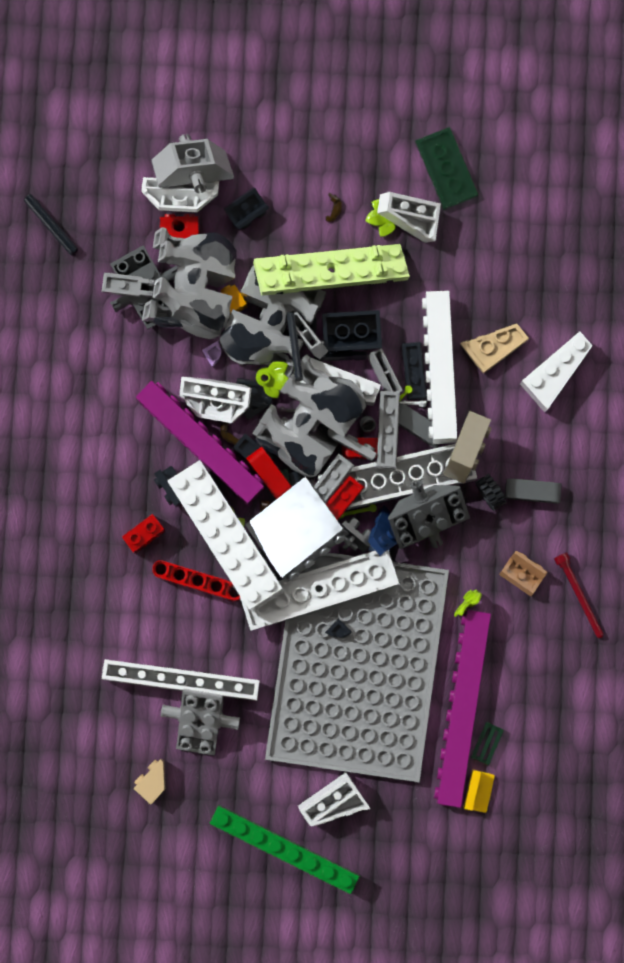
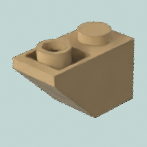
[134,759,166,804]

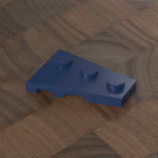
[368,505,397,556]

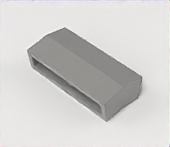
[294,312,328,359]
[368,349,403,393]

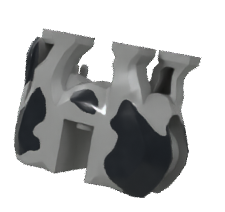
[142,227,237,339]
[220,265,326,378]
[252,354,366,478]

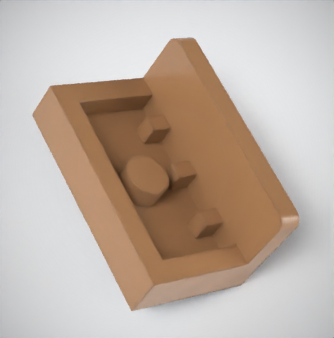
[499,551,548,596]

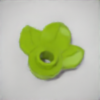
[366,199,396,237]
[256,361,288,398]
[454,590,482,617]

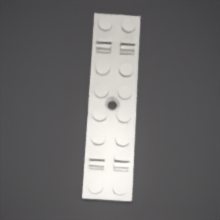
[239,550,399,631]

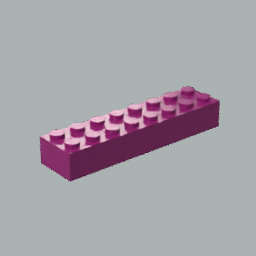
[136,380,265,506]

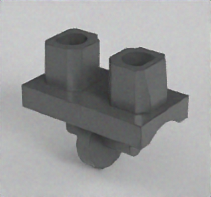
[341,517,371,553]

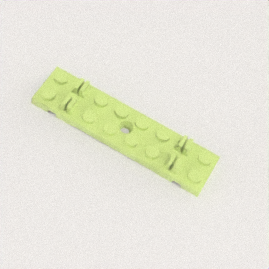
[253,244,410,296]

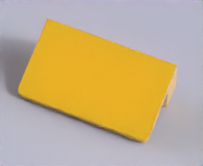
[463,769,495,813]

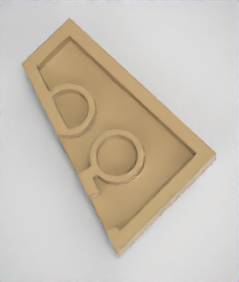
[460,324,529,374]

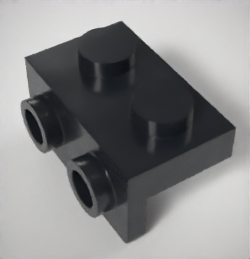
[223,187,269,229]
[154,466,182,508]

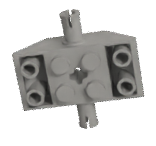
[152,134,234,193]
[161,689,240,755]

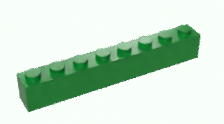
[209,804,359,894]

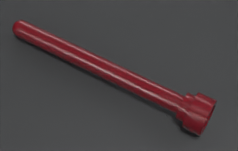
[553,552,604,639]

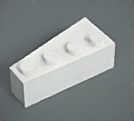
[520,332,592,412]
[300,358,381,406]

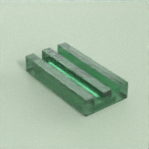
[471,722,504,765]

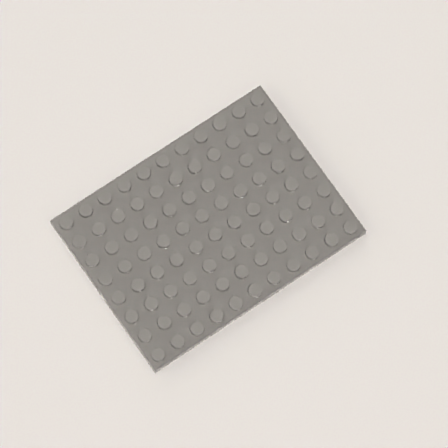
[265,553,449,782]

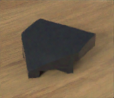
[236,377,272,420]

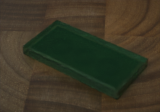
[415,127,479,210]

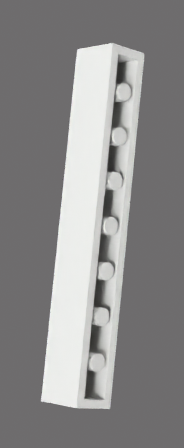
[422,291,457,444]
[102,660,260,701]

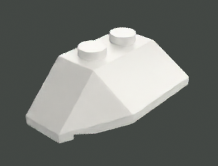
[142,177,219,212]
[179,377,251,423]

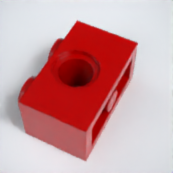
[160,214,199,239]
[122,514,166,554]

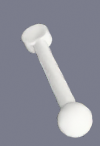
[399,400,427,407]

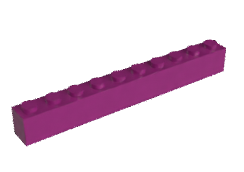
[434,610,491,807]

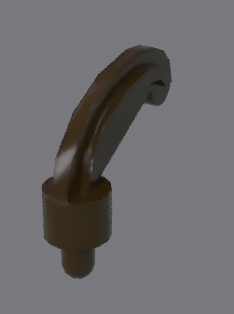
[325,193,342,222]
[220,422,241,445]

